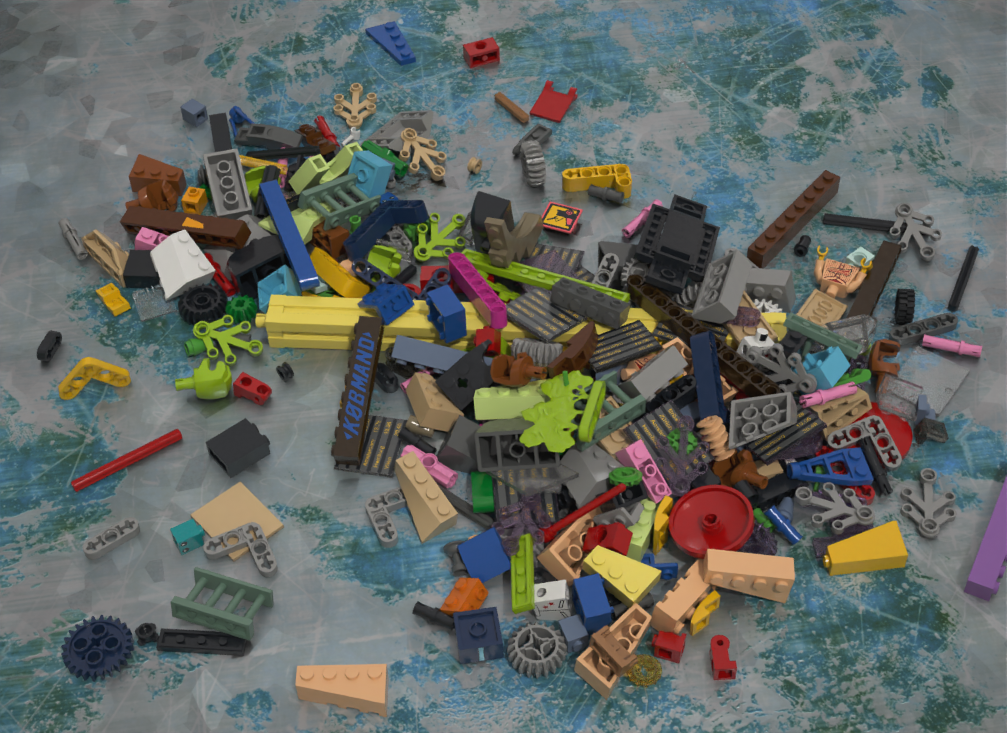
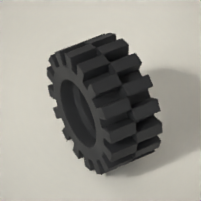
[894,288,915,323]

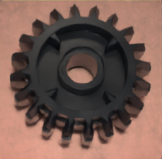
[178,283,228,325]

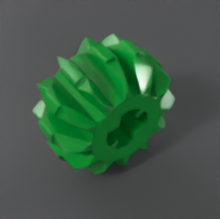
[225,294,258,325]

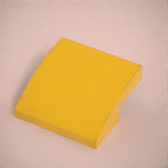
[653,495,673,556]

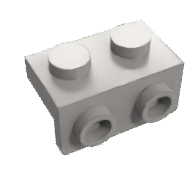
[593,502,644,528]

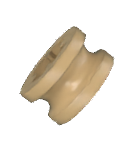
[467,157,482,174]

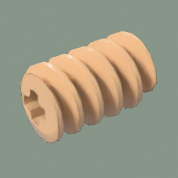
[696,415,735,461]

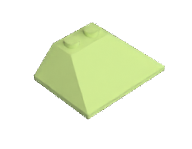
[258,202,336,245]

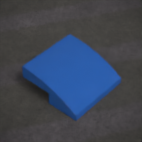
[457,527,511,583]

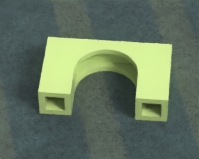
[288,142,363,194]

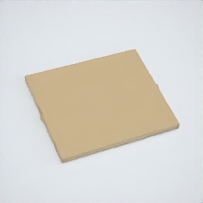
[190,482,284,562]

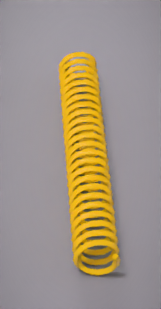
[239,155,288,175]

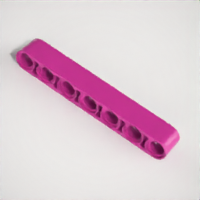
[448,252,507,329]

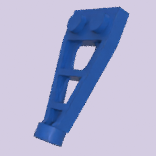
[787,447,874,486]

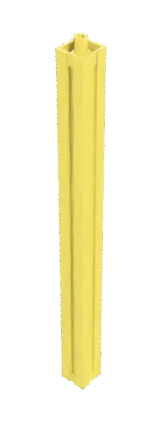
[255,294,787,355]

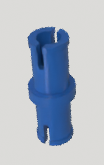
[764,505,803,545]

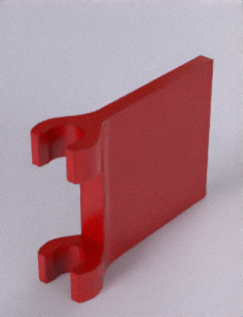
[529,80,578,123]

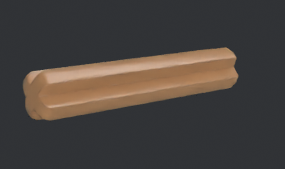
[494,92,529,123]

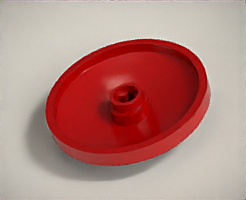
[833,402,913,468]
[669,485,755,559]

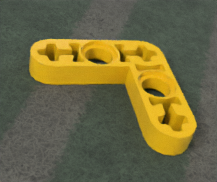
[58,357,131,400]

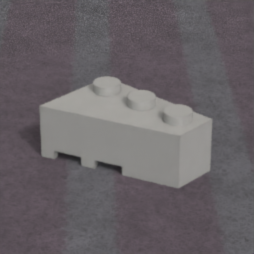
[617,345,688,402]

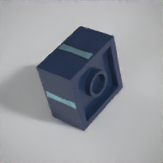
[453,607,504,664]

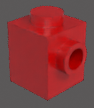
[474,326,501,356]

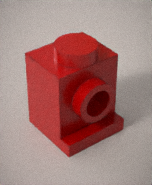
[651,631,687,664]

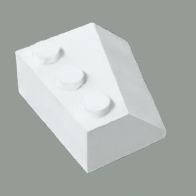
[150,230,216,301]

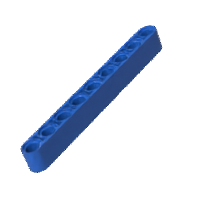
[259,179,320,291]

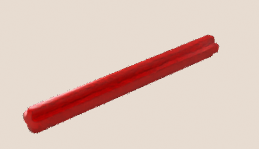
[71,429,182,492]

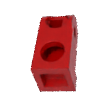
[233,372,272,405]
[709,635,737,680]

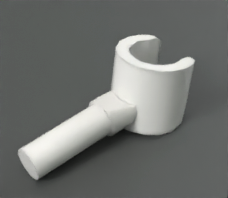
[341,127,360,147]

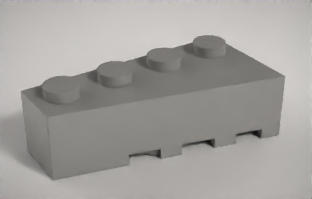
[744,268,796,313]

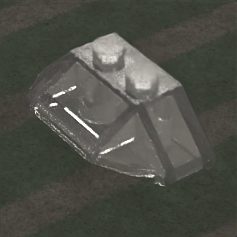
[804,314,878,354]

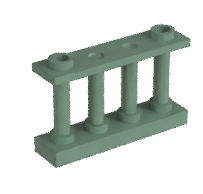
[298,173,381,231]
[783,312,863,362]
[571,370,646,452]
[171,567,274,641]

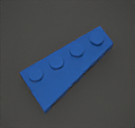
[365,21,416,66]

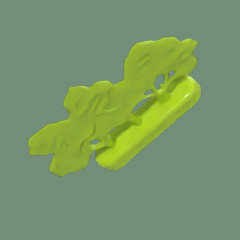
[519,370,606,453]

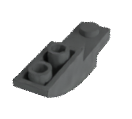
[234,123,303,150]

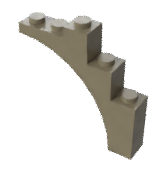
[484,212,544,268]

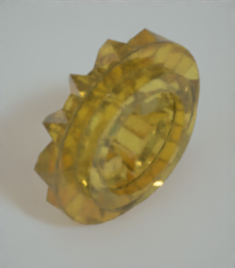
[626,654,662,688]

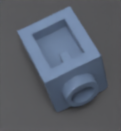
[914,394,935,427]

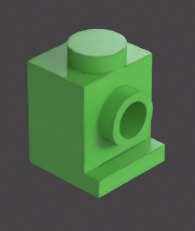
[403,219,431,242]

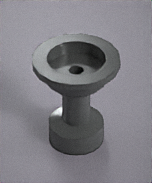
[443,540,469,577]

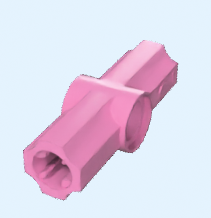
[400,445,458,488]

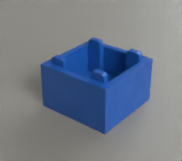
[426,284,467,344]
[571,573,614,635]

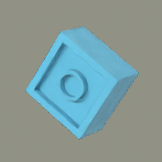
[348,150,393,198]
[257,265,302,314]
[793,346,850,395]

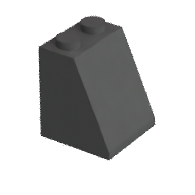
[598,241,638,290]
[437,415,481,474]

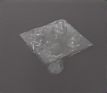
[132,284,177,322]

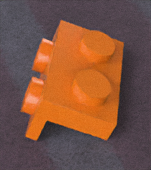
[440,578,488,616]

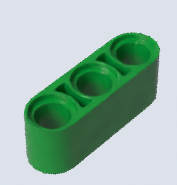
[471,471,494,513]

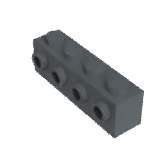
[550,277,631,329]

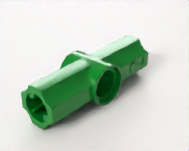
[361,140,409,178]

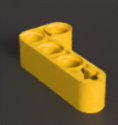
[562,164,632,199]
[310,247,372,298]

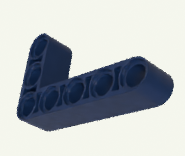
[343,200,429,261]
[352,258,452,301]
[690,330,731,433]

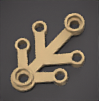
[333,83,377,129]
[399,128,447,181]

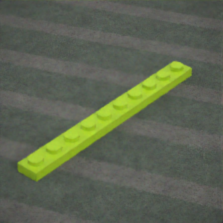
[461,249,630,303]

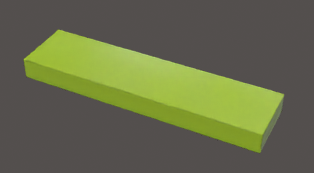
[510,533,535,614]

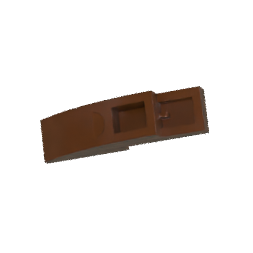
[294,124,336,157]
[547,321,598,379]

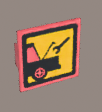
[542,201,583,234]

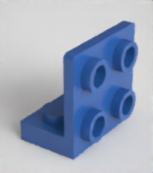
[358,283,415,325]

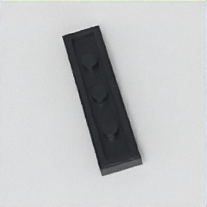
[156,628,247,656]

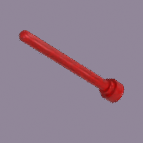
[538,483,626,543]

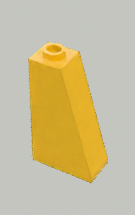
[823,521,908,576]

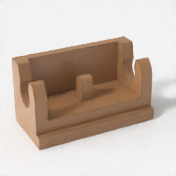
[589,625,638,678]

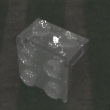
[876,373,923,422]

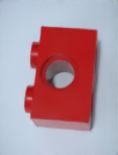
[463,37,500,68]
[582,522,633,556]

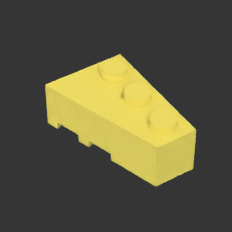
[583,545,662,608]

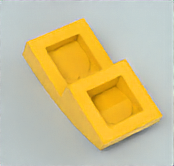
[96,283,131,316]
[689,590,721,636]

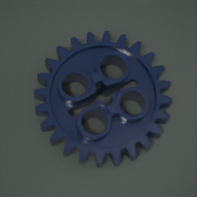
[61,615,134,682]

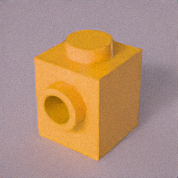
[181,186,208,215]

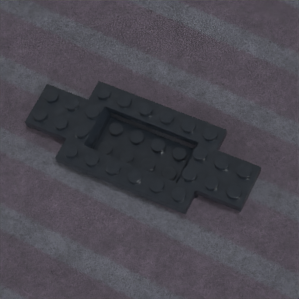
[633,194,720,295]

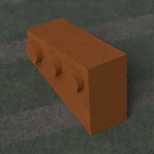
[128,154,187,196]
[309,220,349,263]

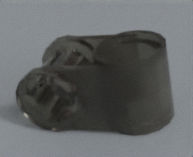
[385,346,419,379]

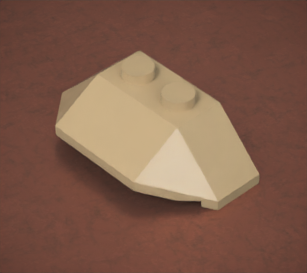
[81,229,129,288]

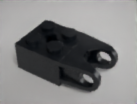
[435,339,494,411]

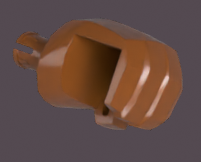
[125,179,179,211]
[868,339,900,395]
[490,352,547,387]
[712,449,768,489]

